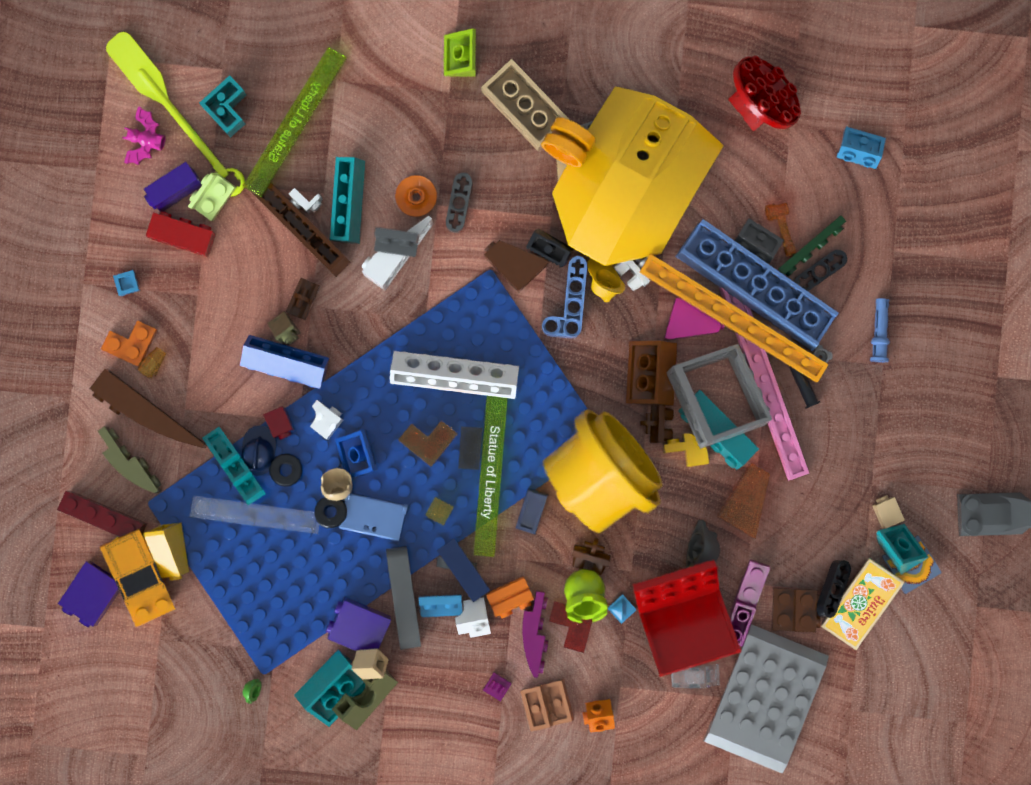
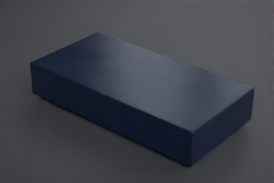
[515,488,548,535]

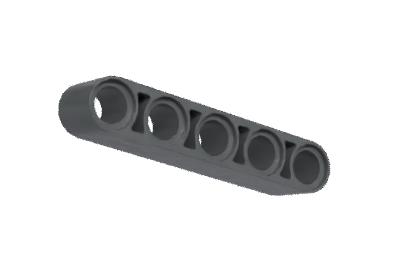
[386,546,421,650]

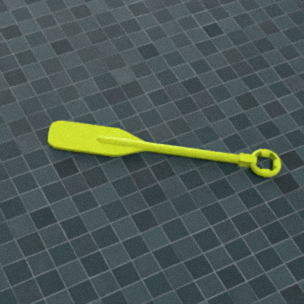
[106,32,245,197]

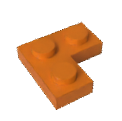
[101,320,157,367]

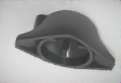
[686,520,720,568]

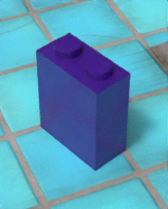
[144,162,202,211]
[58,561,120,627]
[325,597,391,651]

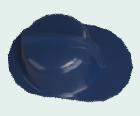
[241,425,276,476]

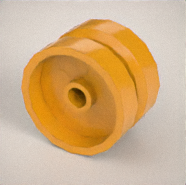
[541,117,596,168]

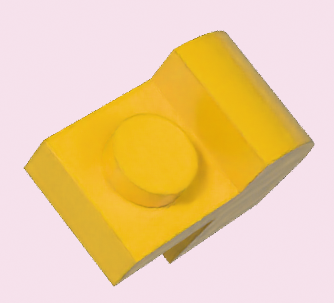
[663,433,709,467]

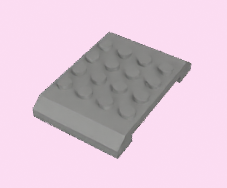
[703,624,829,773]

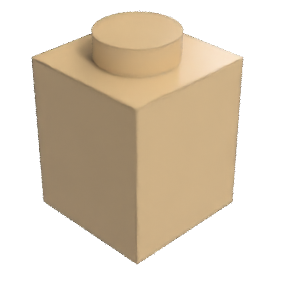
[872,495,905,529]
[352,649,389,679]

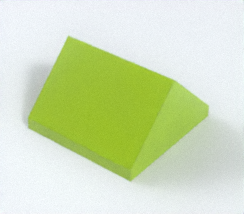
[444,28,476,77]

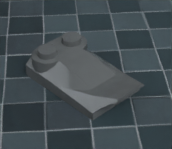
[957,492,1031,536]

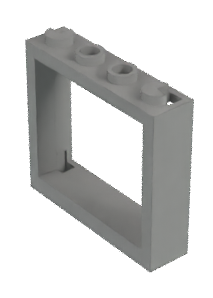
[667,344,772,449]

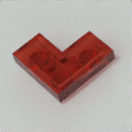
[549,601,592,653]

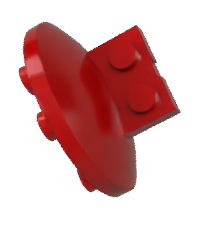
[728,55,801,132]

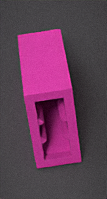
[663,298,725,341]

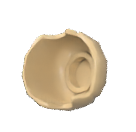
[321,468,353,501]

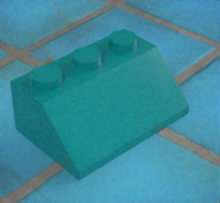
[294,650,366,727]

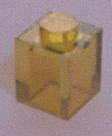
[425,497,454,526]

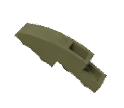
[98,426,162,493]

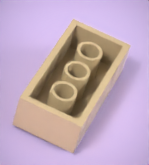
[481,59,569,152]

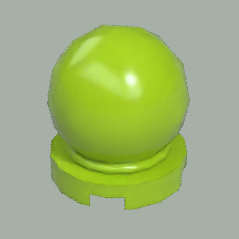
[564,569,608,623]

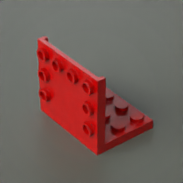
[632,560,741,677]

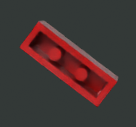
[145,211,216,257]

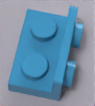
[837,127,886,169]
[419,594,462,617]

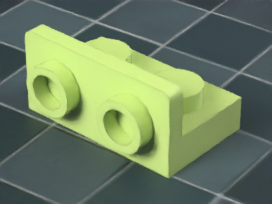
[188,173,237,221]

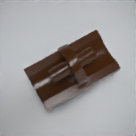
[286,278,320,320]
[640,405,674,443]
[572,538,611,575]

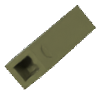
[267,311,301,345]

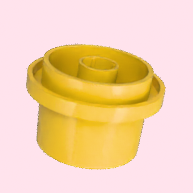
[543,409,663,533]

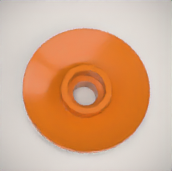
[395,175,437,217]

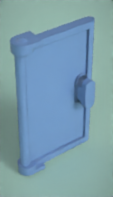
[339,493,408,541]

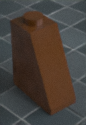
[484,240,549,293]

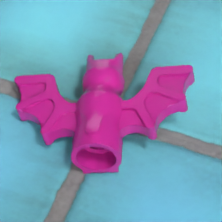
[122,107,166,165]

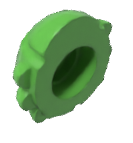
[243,679,262,704]

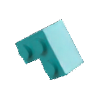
[199,75,247,138]

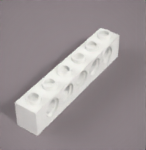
[390,351,519,399]

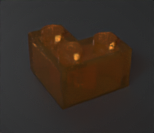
[399,421,458,467]

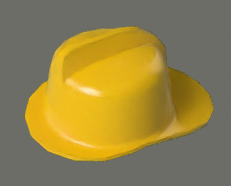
[587,258,625,302]

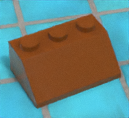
[626,341,677,406]

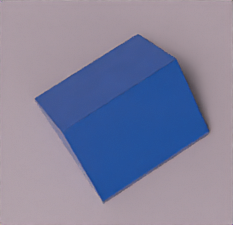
[335,429,378,478]

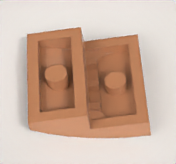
[520,679,574,732]

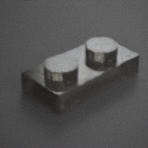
[458,427,482,470]

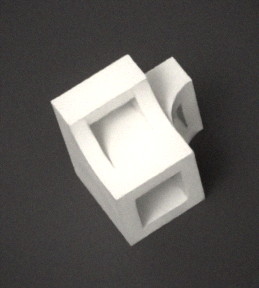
[310,400,343,440]
[455,597,491,638]

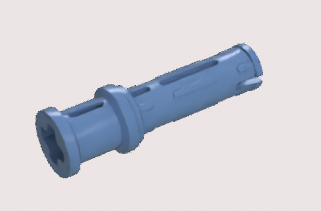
[870,298,890,362]

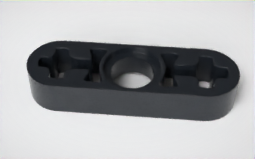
[794,250,847,291]
[816,560,851,618]

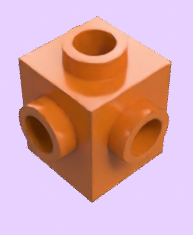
[582,699,615,733]

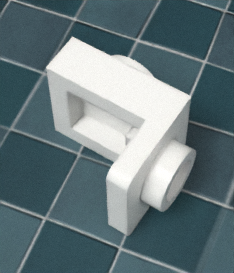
[289,188,323,214]

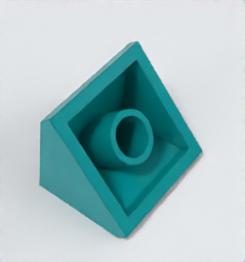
[877,524,928,575]

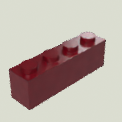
[57,491,147,537]

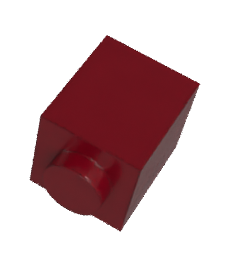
[263,406,295,440]

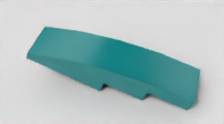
[202,426,266,505]

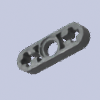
[446,173,473,233]

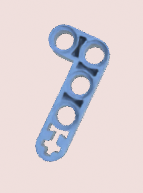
[542,256,587,338]

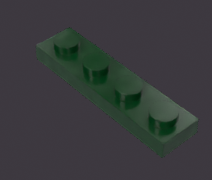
[777,215,846,277]

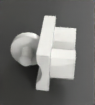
[614,257,650,291]

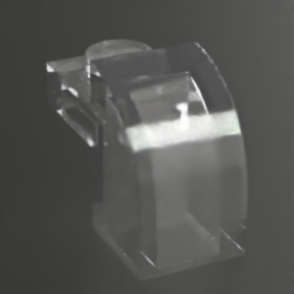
[671,664,720,688]

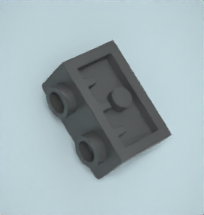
[734,218,784,264]
[374,227,419,257]

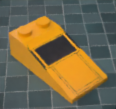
[100,529,175,627]

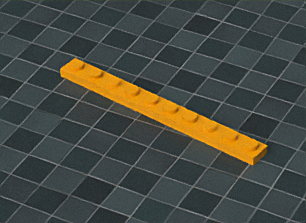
[639,254,829,382]

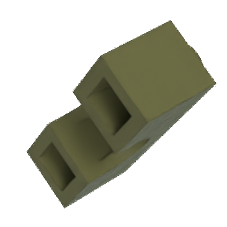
[332,670,398,730]

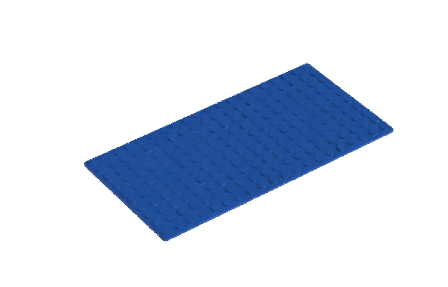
[148,270,588,674]

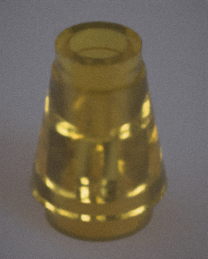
[137,347,166,379]

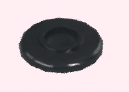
[269,453,303,487]
[314,497,347,528]

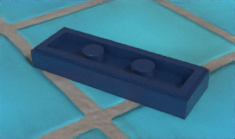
[437,538,490,602]

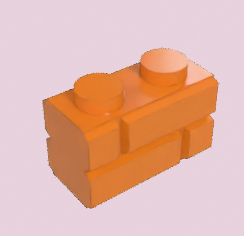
[486,576,534,619]

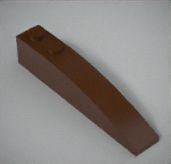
[248,174,351,277]
[89,369,207,448]

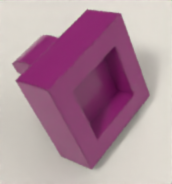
[483,672,512,702]

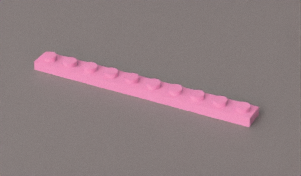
[719,287,809,481]

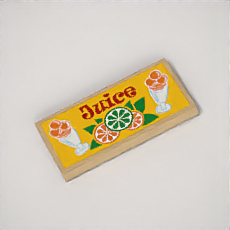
[821,558,905,650]

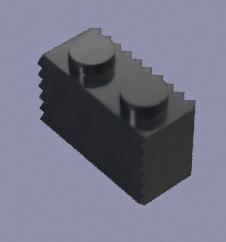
[526,229,574,267]

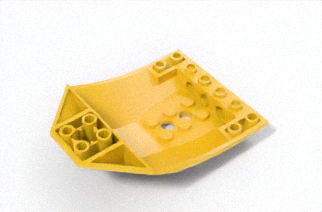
[552,86,724,266]

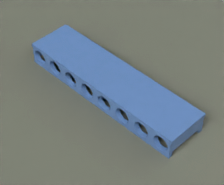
[675,219,839,351]

